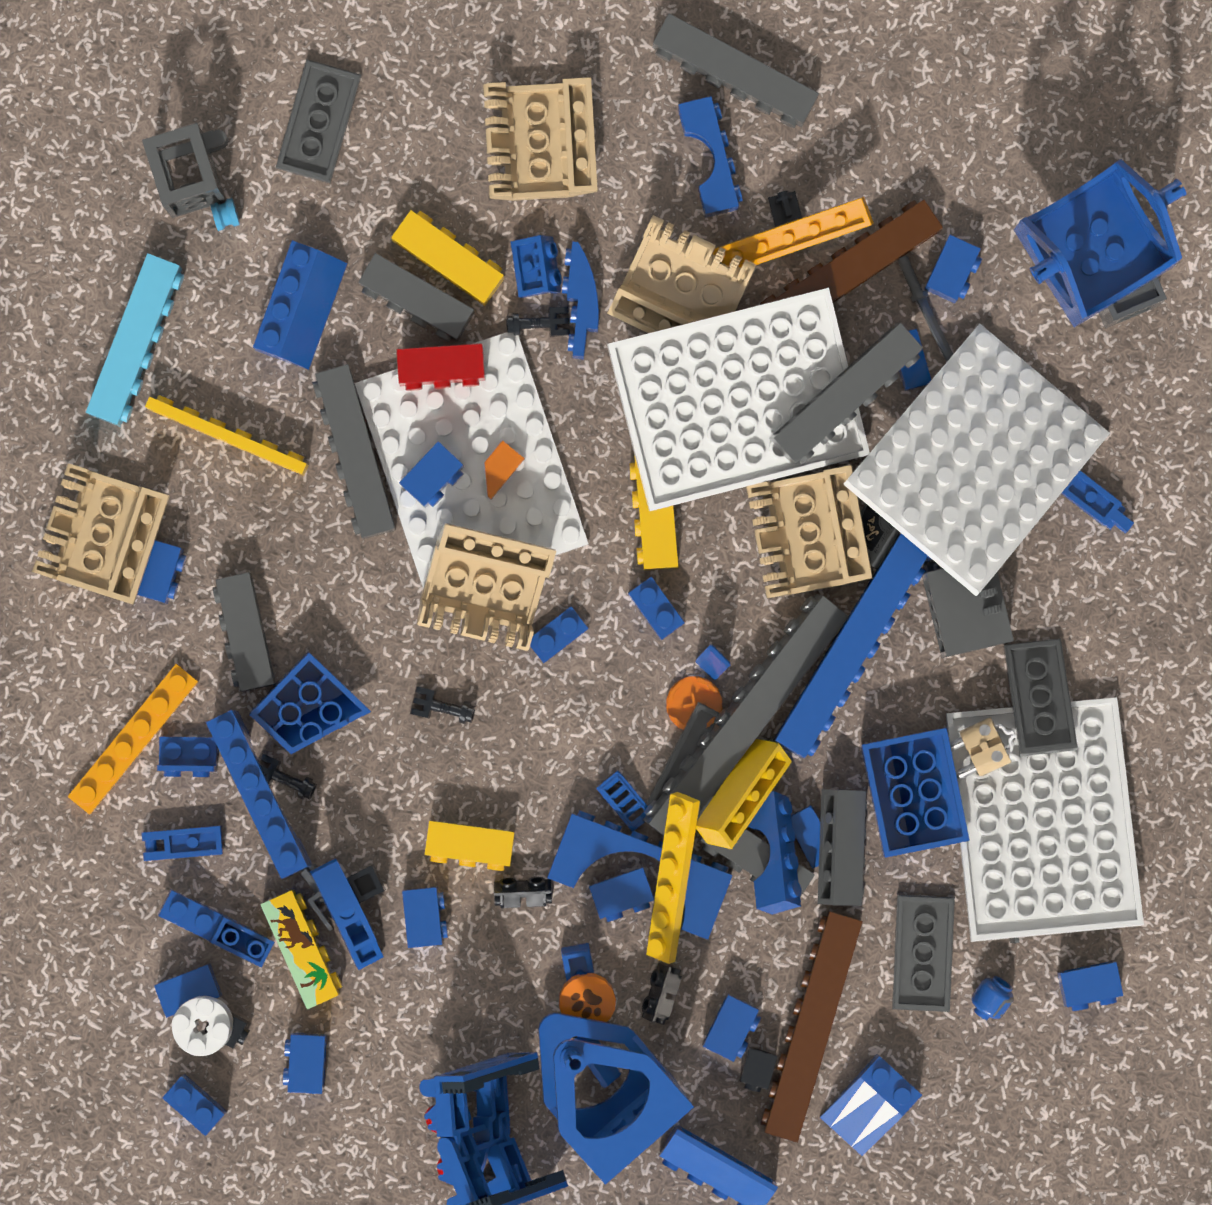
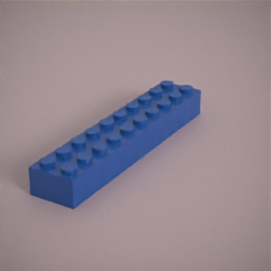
[773,533,932,758]

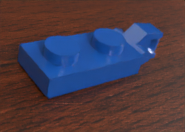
[1061,471,1134,534]

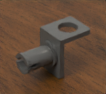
[301,864,333,931]

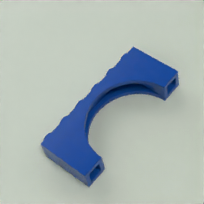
[206,710,312,879]
[547,810,733,940]

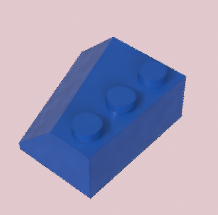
[249,651,371,754]

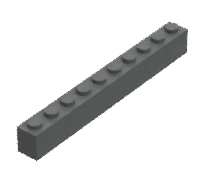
[643,594,849,836]

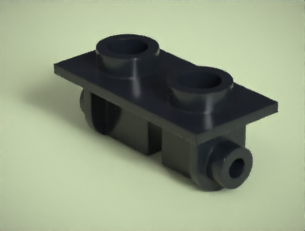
[768,191,802,227]
[494,877,552,908]
[642,963,682,1025]

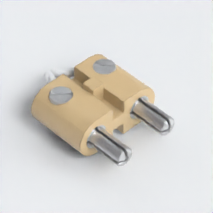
[950,717,1016,779]

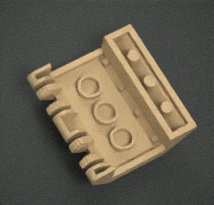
[483,77,597,201]
[607,215,756,333]
[32,463,170,605]
[746,465,873,598]
[417,523,556,651]

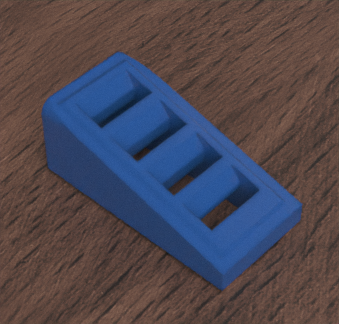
[596,771,648,831]

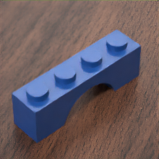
[678,96,743,218]
[748,791,802,915]

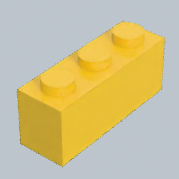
[425,821,515,871]

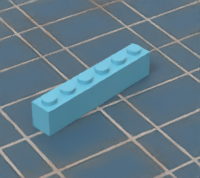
[86,253,184,427]

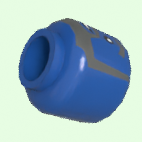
[971,976,1014,1020]

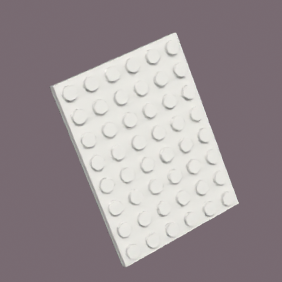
[607,288,870,511]
[844,324,1110,596]
[355,332,589,587]
[946,697,1144,942]

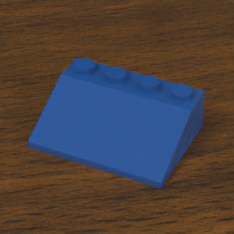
[861,728,970,858]

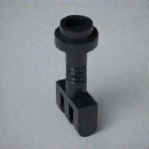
[506,307,570,337]
[410,686,476,724]
[260,753,317,800]

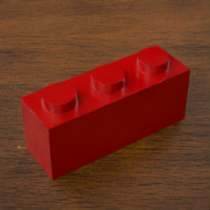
[396,344,485,391]

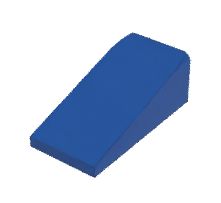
[696,645,730,680]
[791,805,820,869]
[561,943,594,981]

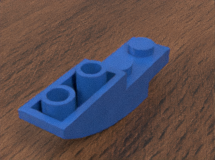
[562,241,599,359]
[310,858,384,970]
[158,889,275,968]

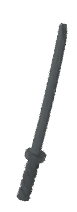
[897,256,953,361]

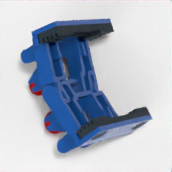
[419,1052,568,1205]

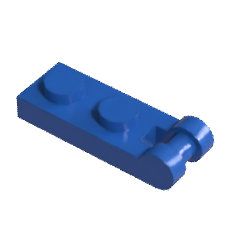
[141,826,223,861]

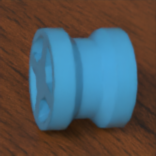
[210,198,240,231]

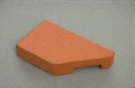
[484,440,525,500]

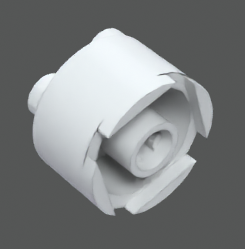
[172,996,233,1056]

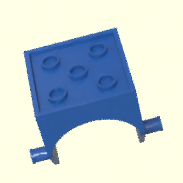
[1014,159,1187,328]
[538,1013,694,1185]

